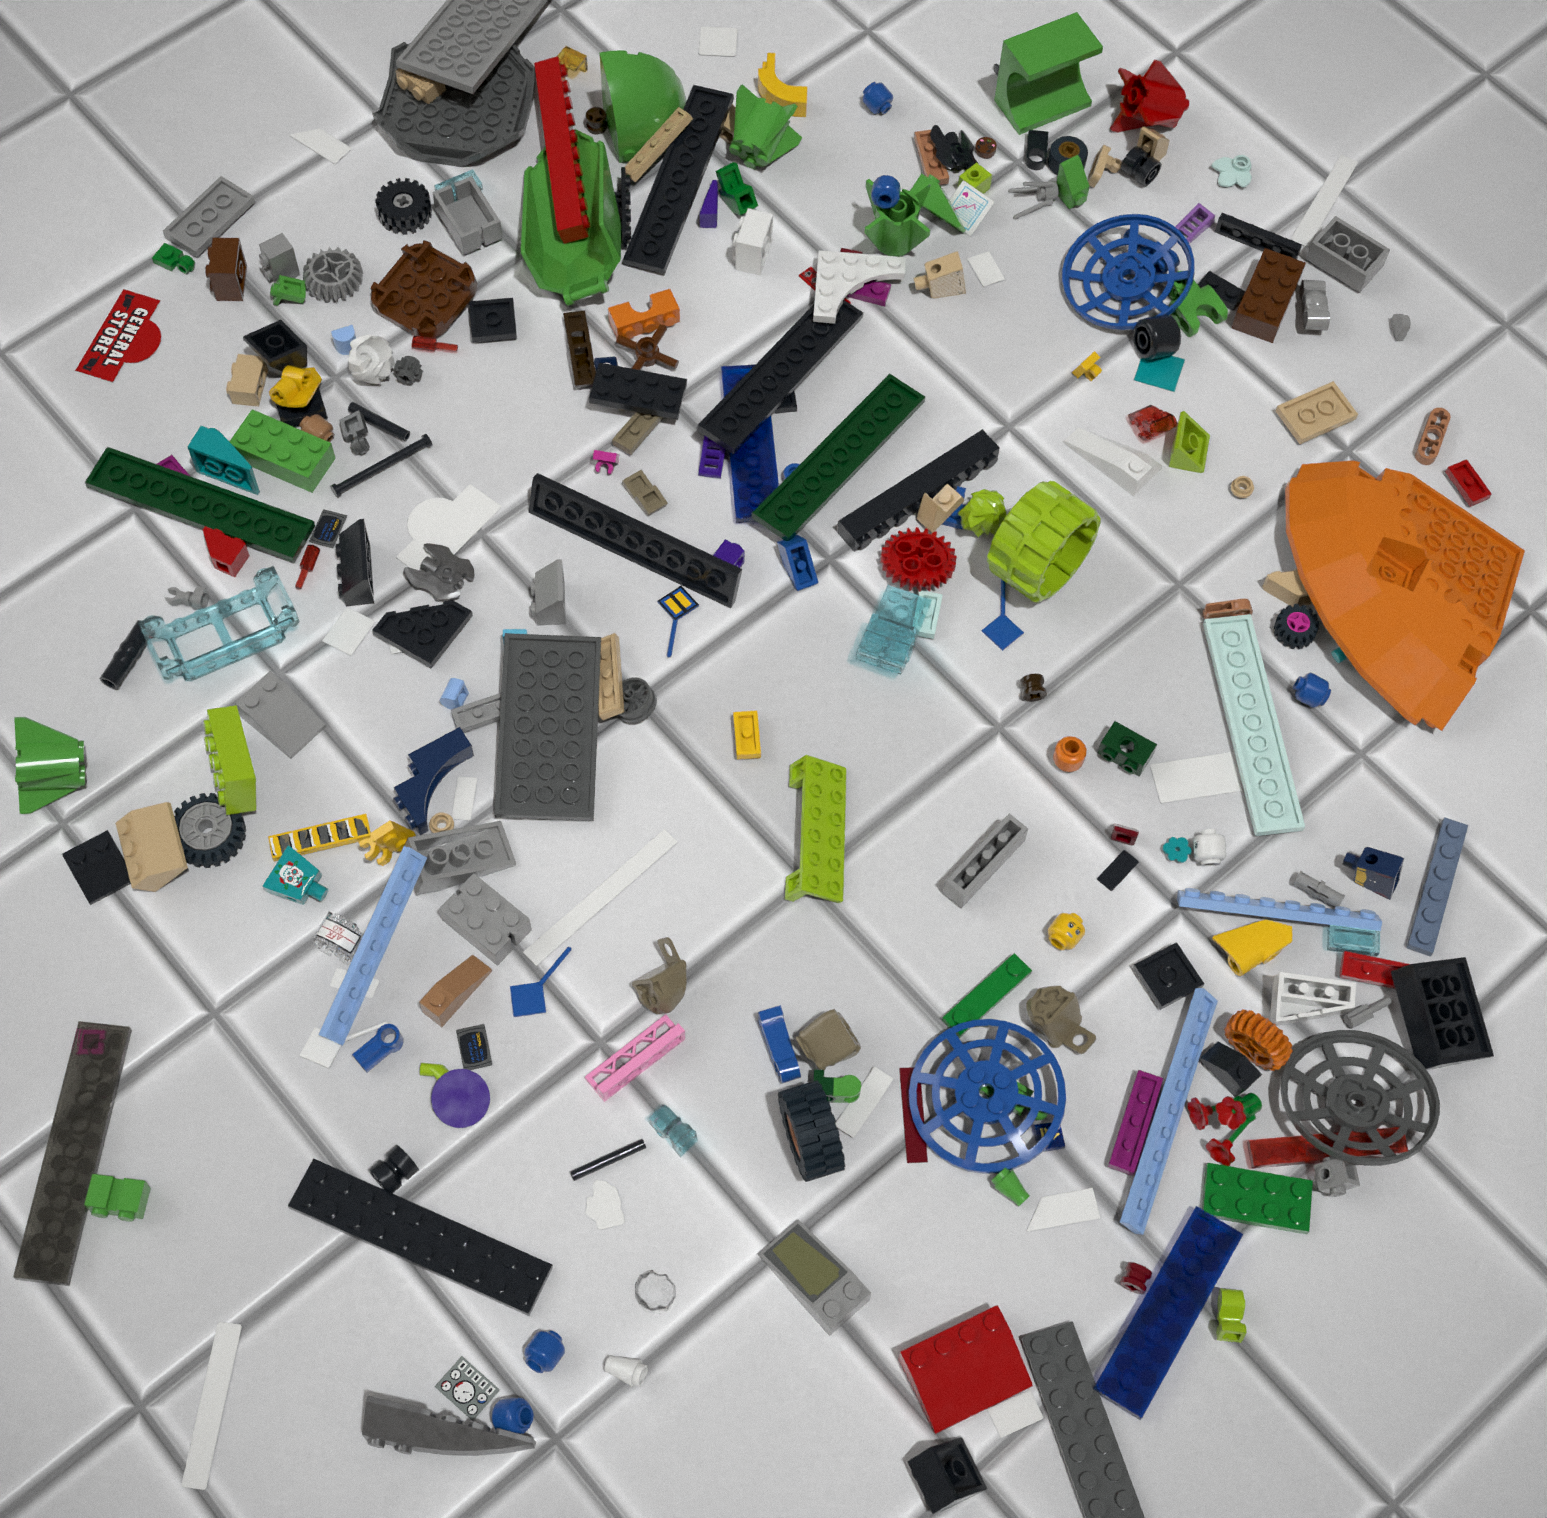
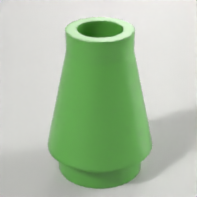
[991,1168,1030,1207]

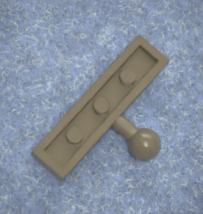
[612,409,664,455]

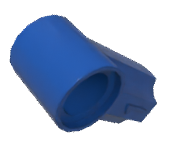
[352,1024,404,1073]

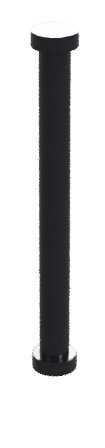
[330,434,432,498]

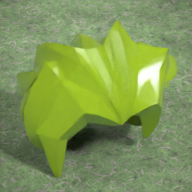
[958,489,1007,537]

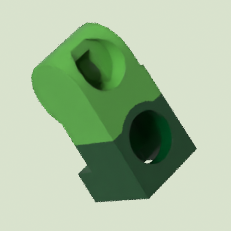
[813,1069,861,1103]

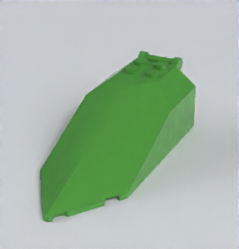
[521,129,621,306]

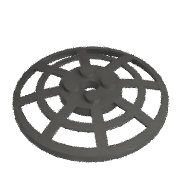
[1280,1030,1440,1166]

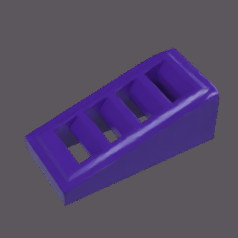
[699,180,718,228]
[698,435,726,479]

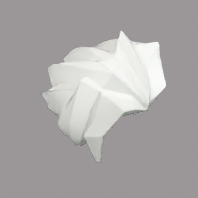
[348,335,395,384]

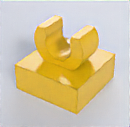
[1072,351,1102,381]

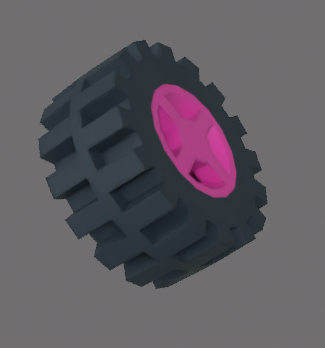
[1274,604,1319,650]

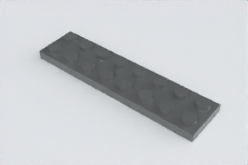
[1021,1321,1145,1518]

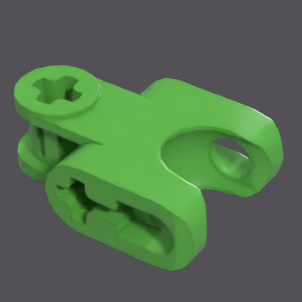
[1169,271,1228,337]

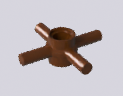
[616,325,679,370]

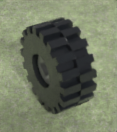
[375,178,432,235]

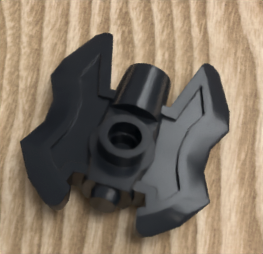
[930,125,979,171]

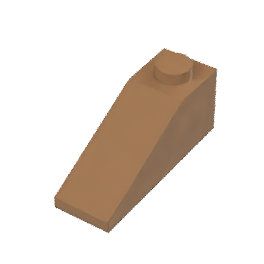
[419,955,492,1027]

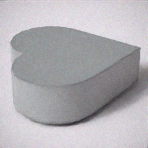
[1391,314,1411,341]

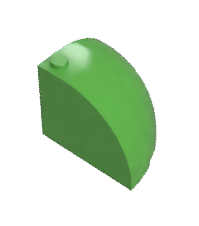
[599,50,686,163]

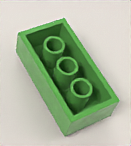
[229,409,336,493]

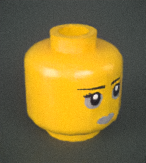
[1048,913,1085,951]

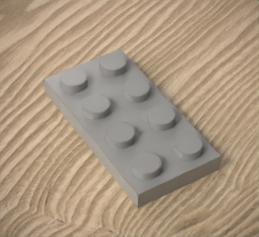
[163,176,255,257]

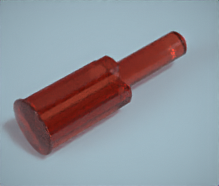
[412,335,458,352]
[295,544,320,590]

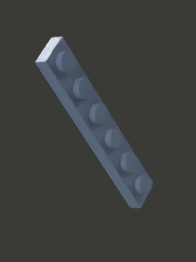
[1406,817,1468,957]

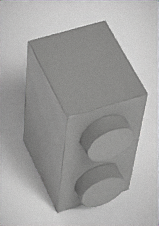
[259,233,300,283]

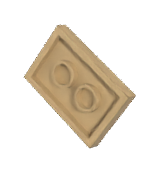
[1276,381,1358,444]

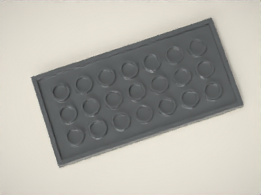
[494,633,601,821]

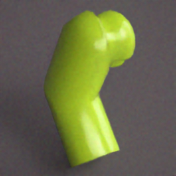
[420,1063,449,1080]

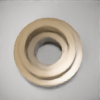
[1231,476,1254,498]
[429,812,454,833]

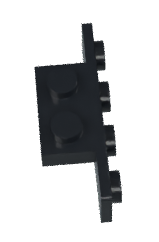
[614,167,631,248]

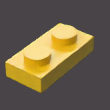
[733,711,761,759]

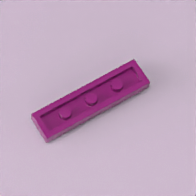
[1108,1070,1163,1176]

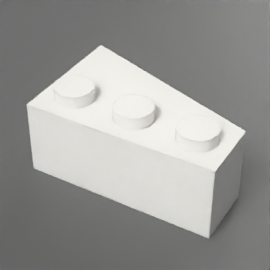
[1270,972,1357,1026]

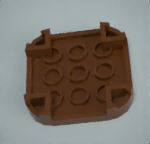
[370,240,477,339]

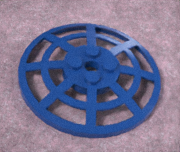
[1062,214,1195,330]
[909,1019,1066,1174]

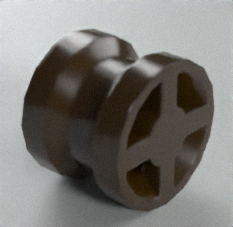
[585,107,607,135]
[1020,673,1047,702]

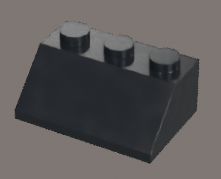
[335,519,374,607]

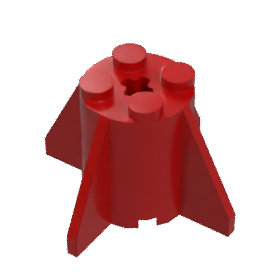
[1110,60,1189,132]

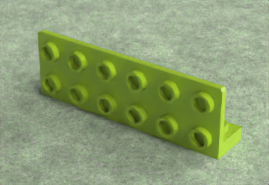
[785,755,846,903]

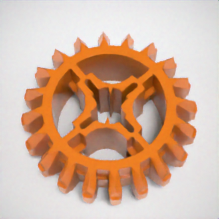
[1224,1009,1293,1071]

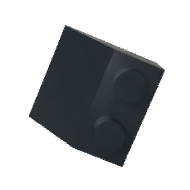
[243,320,307,372]
[62,830,131,905]
[907,1437,987,1514]

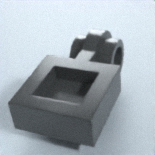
[339,410,370,454]

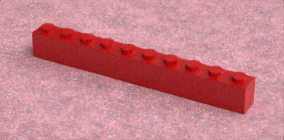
[534,56,590,244]

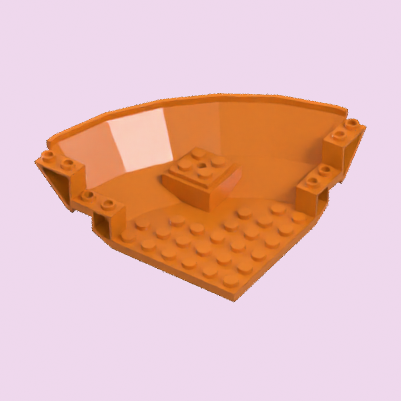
[1285,460,1525,731]

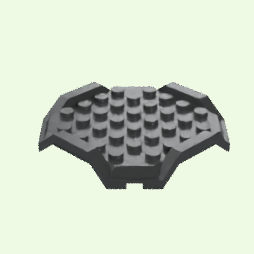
[372,42,536,167]

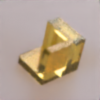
[556,46,588,72]

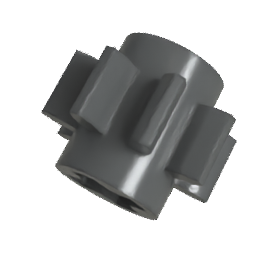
[394,356,423,384]

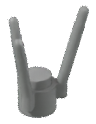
[1008,181,1059,219]

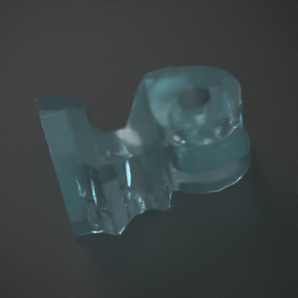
[647,1104,698,1157]

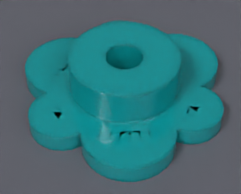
[1163,837,1192,863]

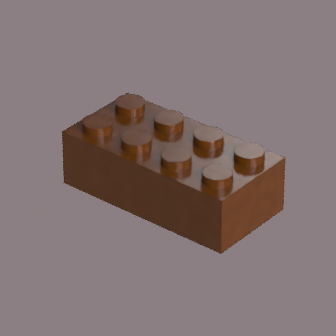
[1231,248,1306,343]

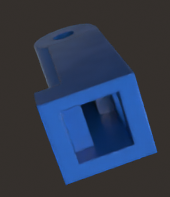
[758,1005,801,1083]

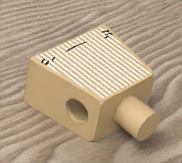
[914,251,966,298]

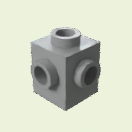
[1314,1156,1360,1197]

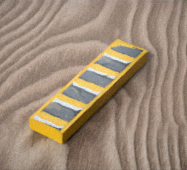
[268,814,371,862]

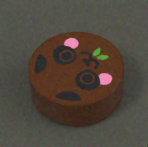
[975,137,997,158]

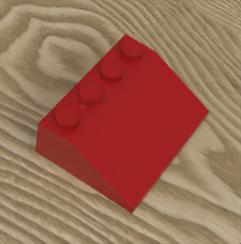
[898,1305,1033,1434]

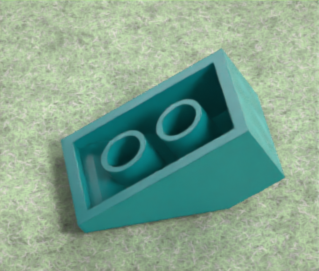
[187,426,260,495]

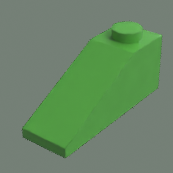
[910,173,966,233]

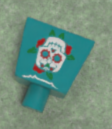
[263,846,329,905]

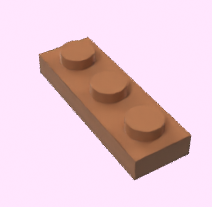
[914,129,949,185]

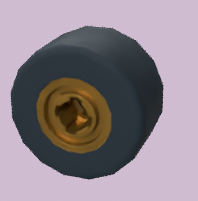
[1048,136,1088,175]

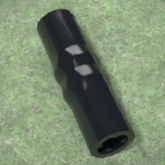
[100,620,155,690]

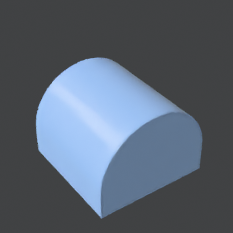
[331,325,356,355]
[440,678,469,709]

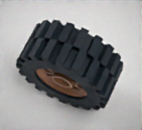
[778,1080,845,1182]

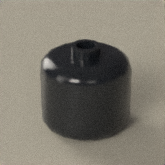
[1133,314,1181,360]

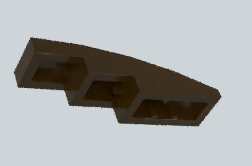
[563,310,596,388]

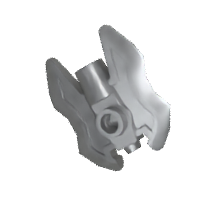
[403,543,475,600]

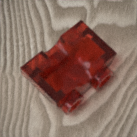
[1128,405,1177,441]

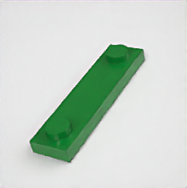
[942,953,1032,1038]

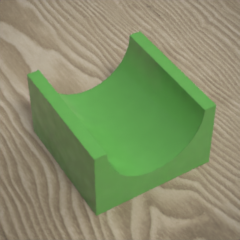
[994,12,1103,135]

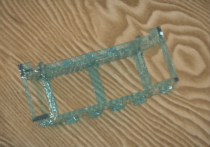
[138,566,299,681]

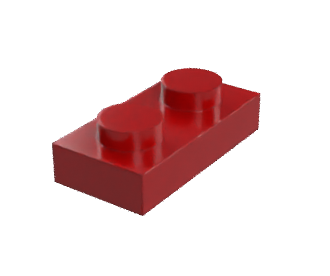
[1445,459,1492,507]

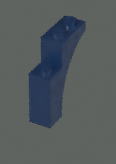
[393,727,474,835]

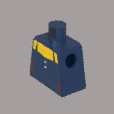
[1342,847,1404,900]

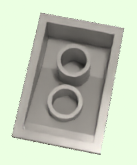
[235,671,326,759]

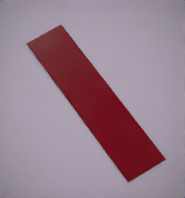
[899,1067,928,1163]

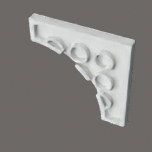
[813,250,906,323]

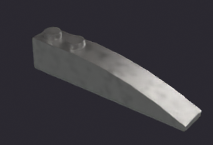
[362,1396,536,1456]

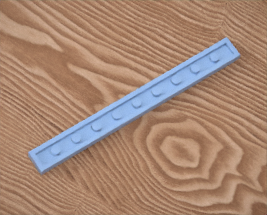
[1120,988,1218,1235]

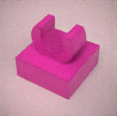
[593,450,620,474]

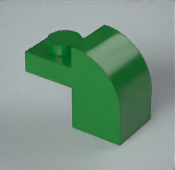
[715,162,758,215]

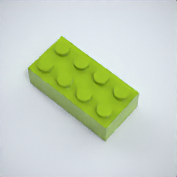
[203,705,256,815]

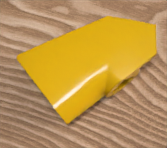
[269,365,322,408]
[1212,919,1292,977]

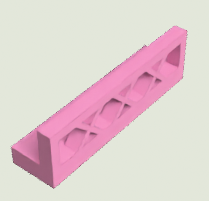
[585,1014,685,1102]

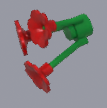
[1187,1093,1262,1166]

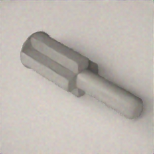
[1343,997,1393,1029]

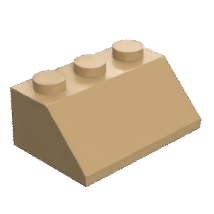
[115,802,188,892]

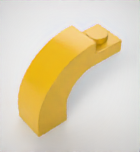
[758,53,807,117]

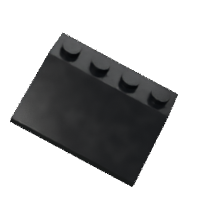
[1391,957,1494,1070]

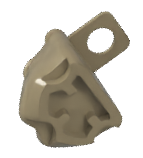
[632,937,687,1014]
[1026,986,1096,1054]
[796,1009,861,1070]

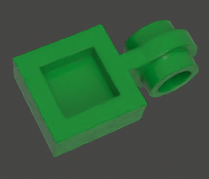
[152,243,195,274]

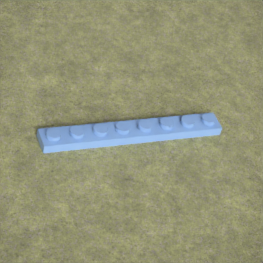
[319,846,427,1046]
[1177,888,1382,931]

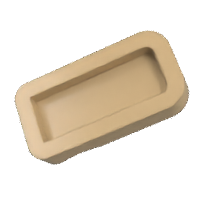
[1087,144,1122,188]

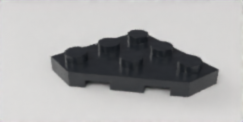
[372,600,473,668]

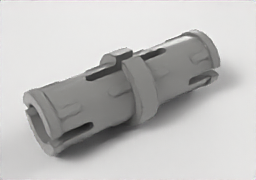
[1293,871,1345,907]

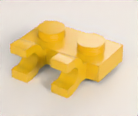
[358,820,416,866]

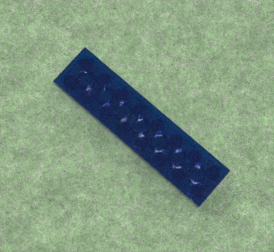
[721,364,779,523]
[1093,1206,1243,1420]

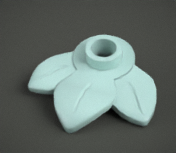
[1211,155,1252,188]

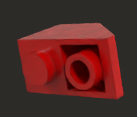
[203,526,250,577]

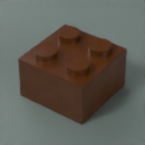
[205,238,247,301]

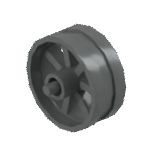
[618,677,657,723]

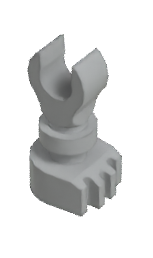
[165,587,210,610]

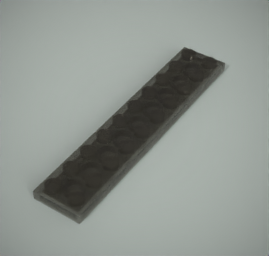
[13,1021,132,1286]

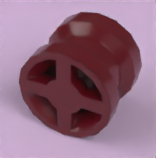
[1120,1262,1152,1294]

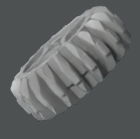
[303,247,363,302]

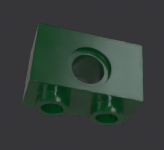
[1097,721,1157,777]

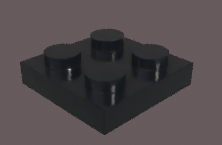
[469,298,517,343]
[1133,942,1204,1010]

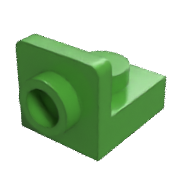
[270,275,306,306]

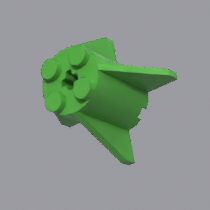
[729,84,802,169]
[864,179,931,257]
[14,717,85,814]

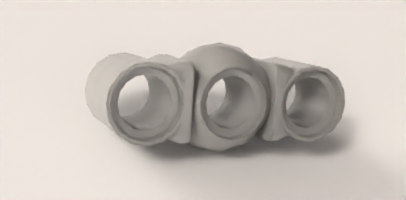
[1300,280,1330,331]

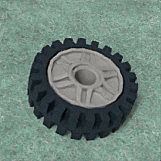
[174,793,246,868]

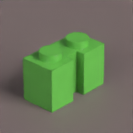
[84,1174,151,1222]

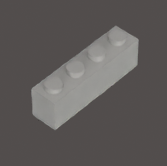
[943,813,1028,908]

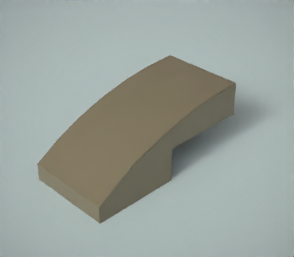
[622,469,668,516]

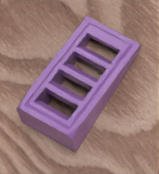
[1175,203,1215,244]

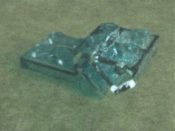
[856,585,932,675]

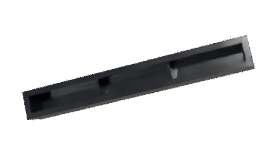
[837,429,1000,552]

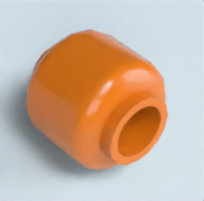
[1053,736,1087,772]

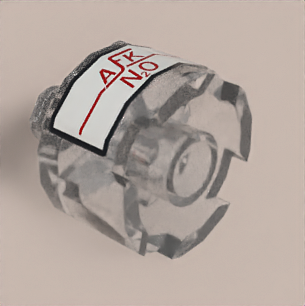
[312,911,365,966]

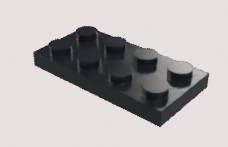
[589,363,687,420]

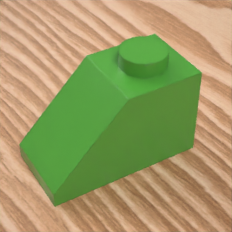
[1056,155,1090,209]

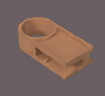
[1202,599,1253,619]

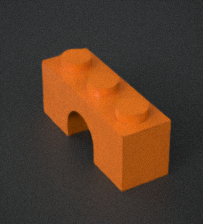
[608,289,680,339]

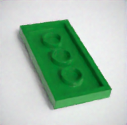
[1201,1163,1313,1234]

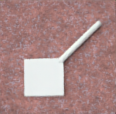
[299,1021,389,1069]

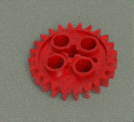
[880,527,957,592]

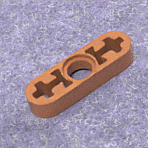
[1415,408,1451,465]

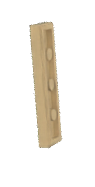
[625,107,693,183]
[598,633,624,720]

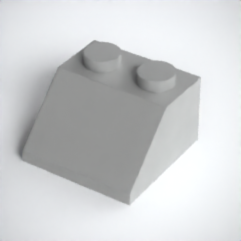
[531,559,566,626]

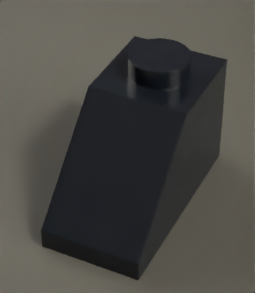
[1199,1041,1262,1097]

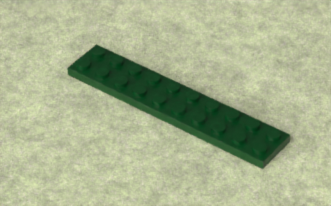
[752,373,925,541]
[85,447,315,562]

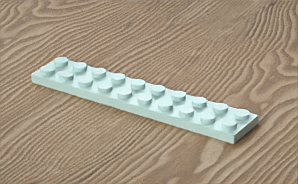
[1203,614,1305,836]

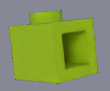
[957,162,992,194]

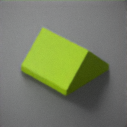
[1169,411,1210,473]

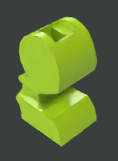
[1216,1288,1247,1343]

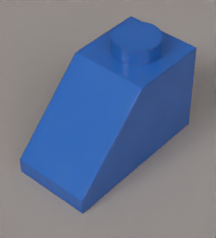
[777,535,818,591]

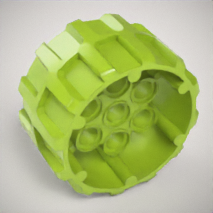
[987,481,1101,602]

